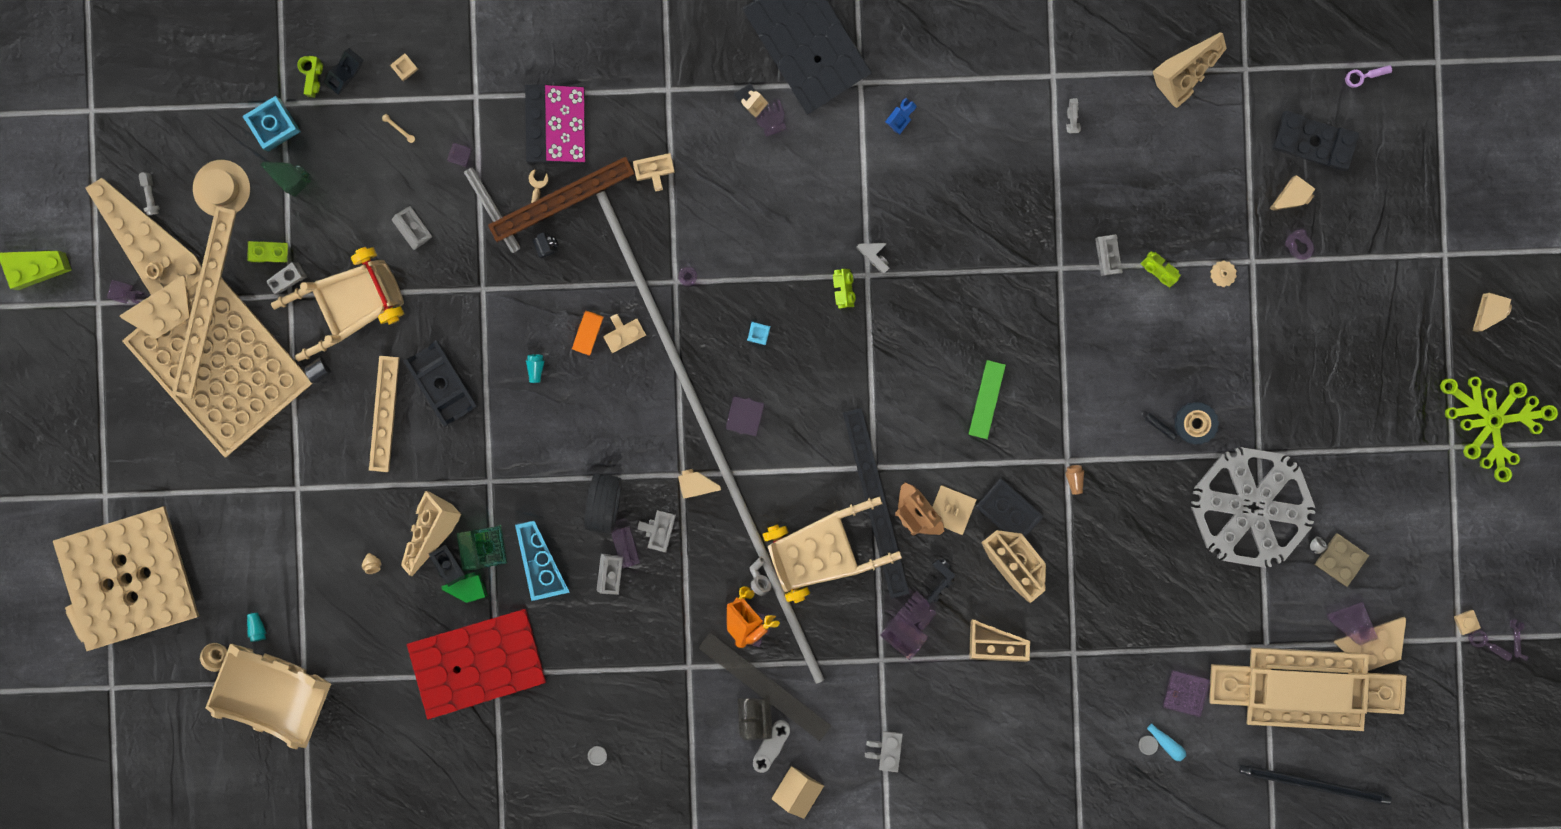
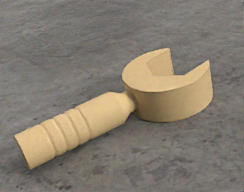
[529,169,549,203]

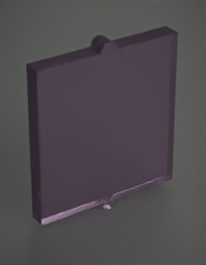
[726,396,764,436]

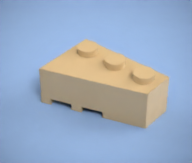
[969,619,1030,662]

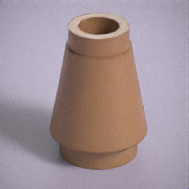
[1065,465,1084,494]

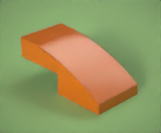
[572,311,604,356]

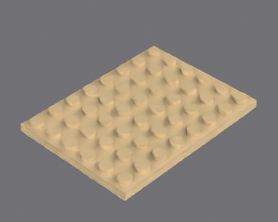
[123,275,313,458]

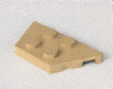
[120,275,190,339]
[1334,617,1406,671]

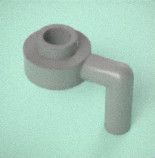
[750,556,771,596]

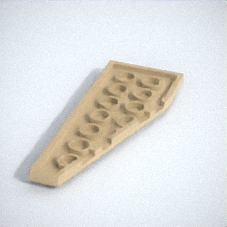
[86,178,202,295]

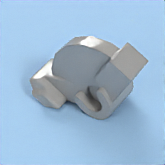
[1066,98,1081,134]

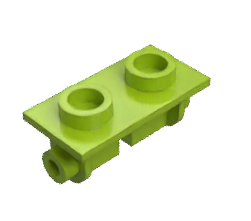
[1140,251,1181,288]
[833,269,856,309]

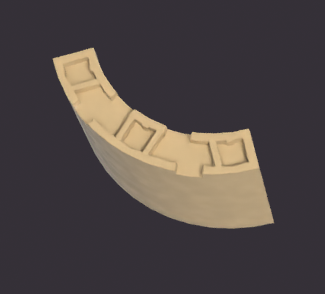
[205,644,331,749]

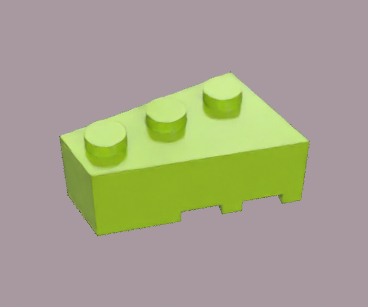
[0,251,72,290]

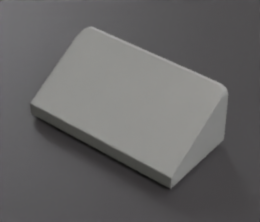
[392,206,432,250]
[597,554,623,595]

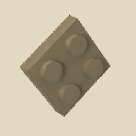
[1314,533,1369,587]

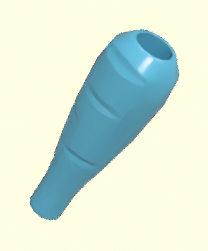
[1147,724,1186,761]

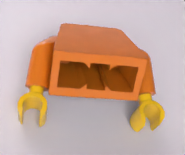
[727,587,780,648]

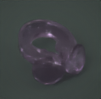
[1285,229,1314,260]

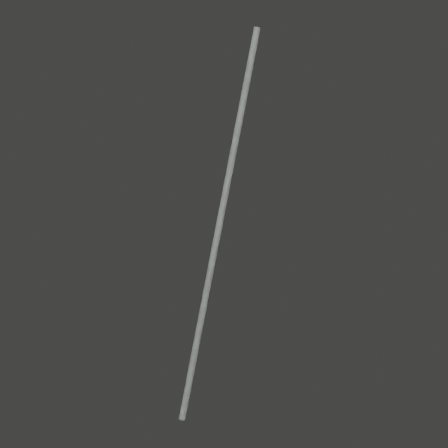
[596,191,824,684]

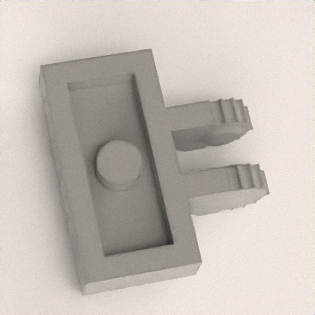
[865,731,903,772]

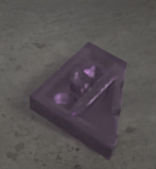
[1327,602,1377,645]

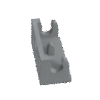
[1095,234,1123,276]

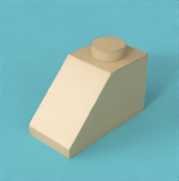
[1270,175,1315,211]
[1473,293,1512,332]
[678,469,721,499]

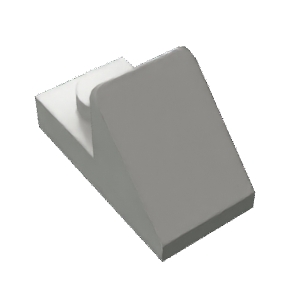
[856,243,889,274]

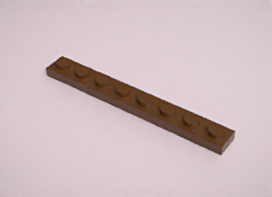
[488,156,634,243]

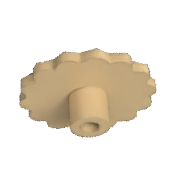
[1210,260,1237,287]

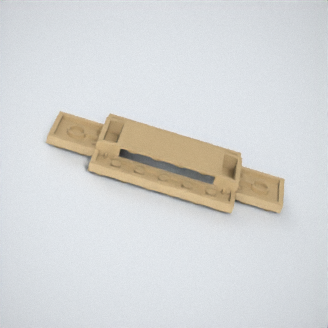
[1209,647,1406,731]

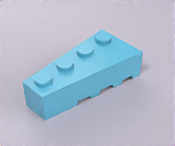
[515,521,569,601]

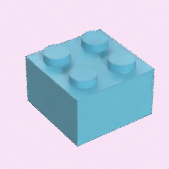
[243,96,301,152]

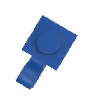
[885,98,917,135]

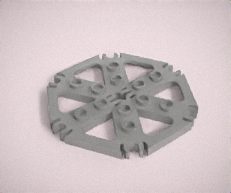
[1191,447,1315,568]

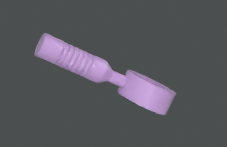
[1345,65,1392,88]

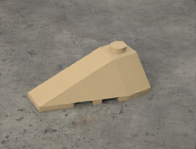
[1153,33,1227,108]
[401,491,461,576]

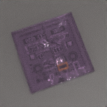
[1162,670,1210,717]

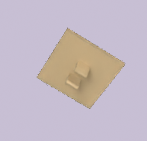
[933,486,977,535]

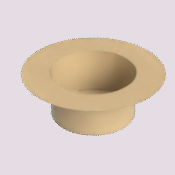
[193,160,250,216]

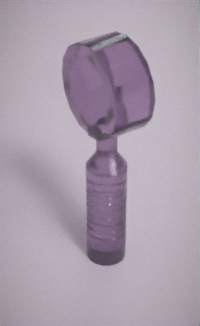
[1468,630,1512,661]

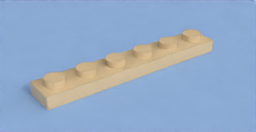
[369,356,400,472]

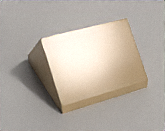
[772,766,824,819]

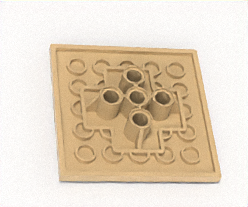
[53,506,199,651]

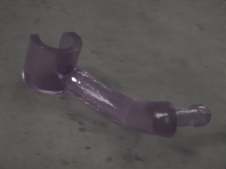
[1510,619,1528,661]

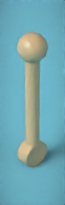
[382,114,415,143]

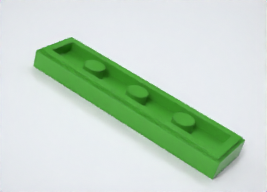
[968,360,1005,439]

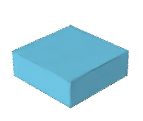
[747,322,770,345]

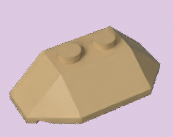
[982,530,1046,603]

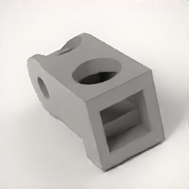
[267,262,307,295]

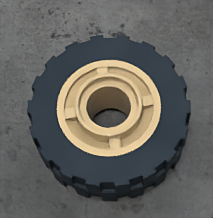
[1174,402,1219,445]

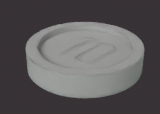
[1138,735,1158,755]
[588,746,607,766]

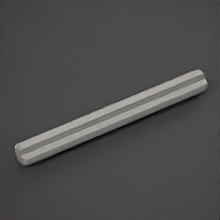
[464,168,520,253]

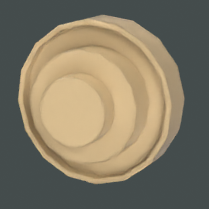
[200,643,228,672]

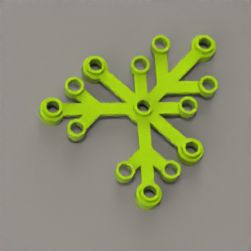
[1440,377,1558,482]

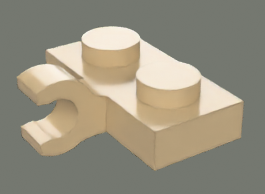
[633,153,675,192]
[603,314,646,353]

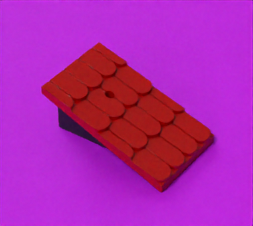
[407,609,546,720]

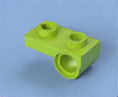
[297,56,323,98]
[247,241,288,263]

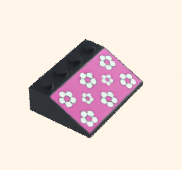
[525,84,586,164]

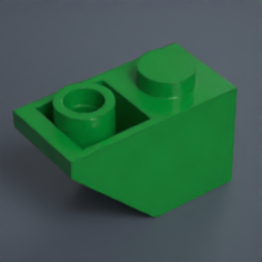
[441,572,488,603]

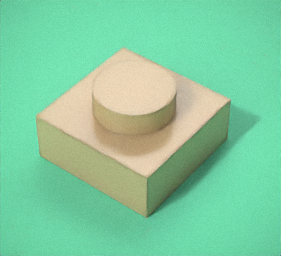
[390,54,418,81]
[1454,610,1481,635]

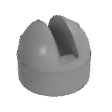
[1310,537,1327,554]

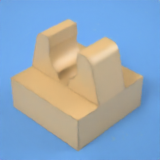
[741,91,768,117]

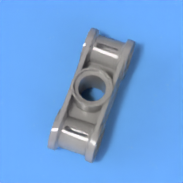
[753,720,790,773]

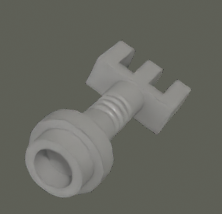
[139,172,160,215]

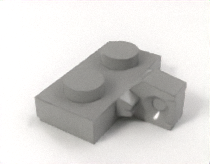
[637,510,676,552]

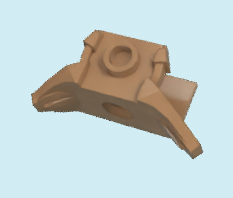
[896,483,945,535]

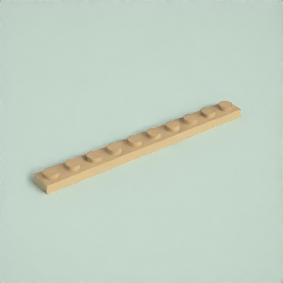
[172,206,237,399]

